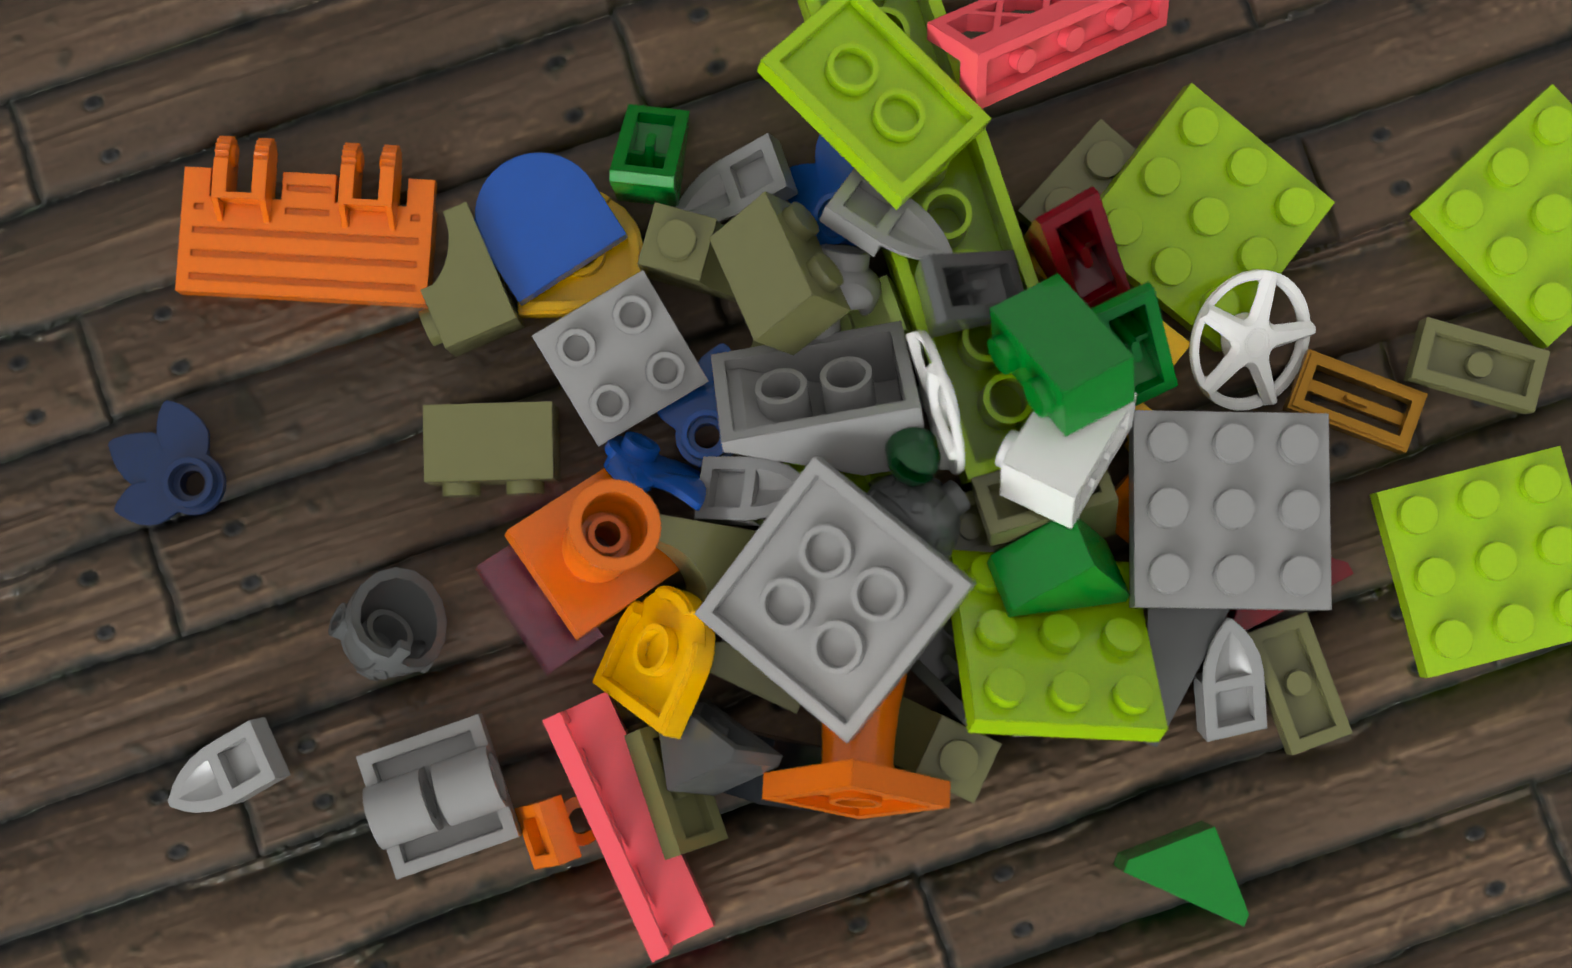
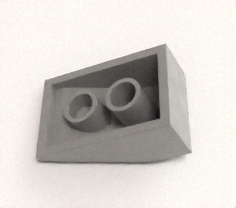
[711,321,924,476]

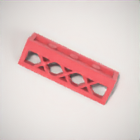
[927,0,1169,109]
[542,692,715,962]

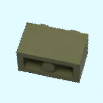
[709,191,851,356]
[423,401,561,498]

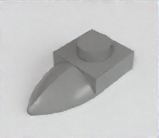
[676,133,799,223]
[819,168,953,260]
[694,456,800,526]
[1193,618,1267,742]
[168,717,291,813]

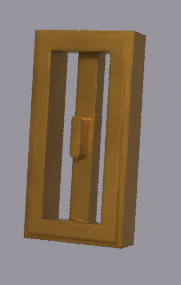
[1282,349,1428,455]

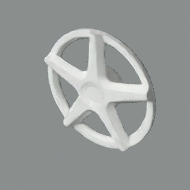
[1189,269,1316,411]
[905,330,965,475]

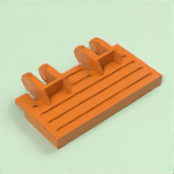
[175,136,438,308]

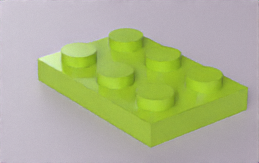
[757,0,991,210]

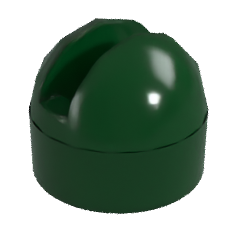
[885,427,941,486]

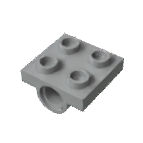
[532,270,709,447]
[356,713,522,880]

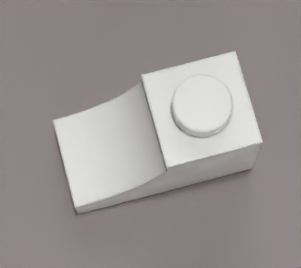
[995,393,1137,529]

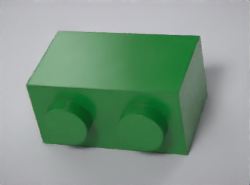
[987,274,1135,437]

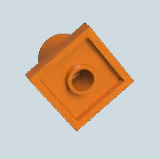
[504,468,680,641]
[762,674,951,819]

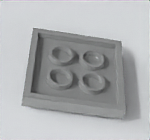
[1129,410,1332,611]
[694,456,977,743]

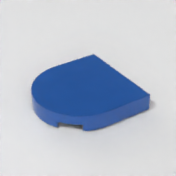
[475,152,628,306]

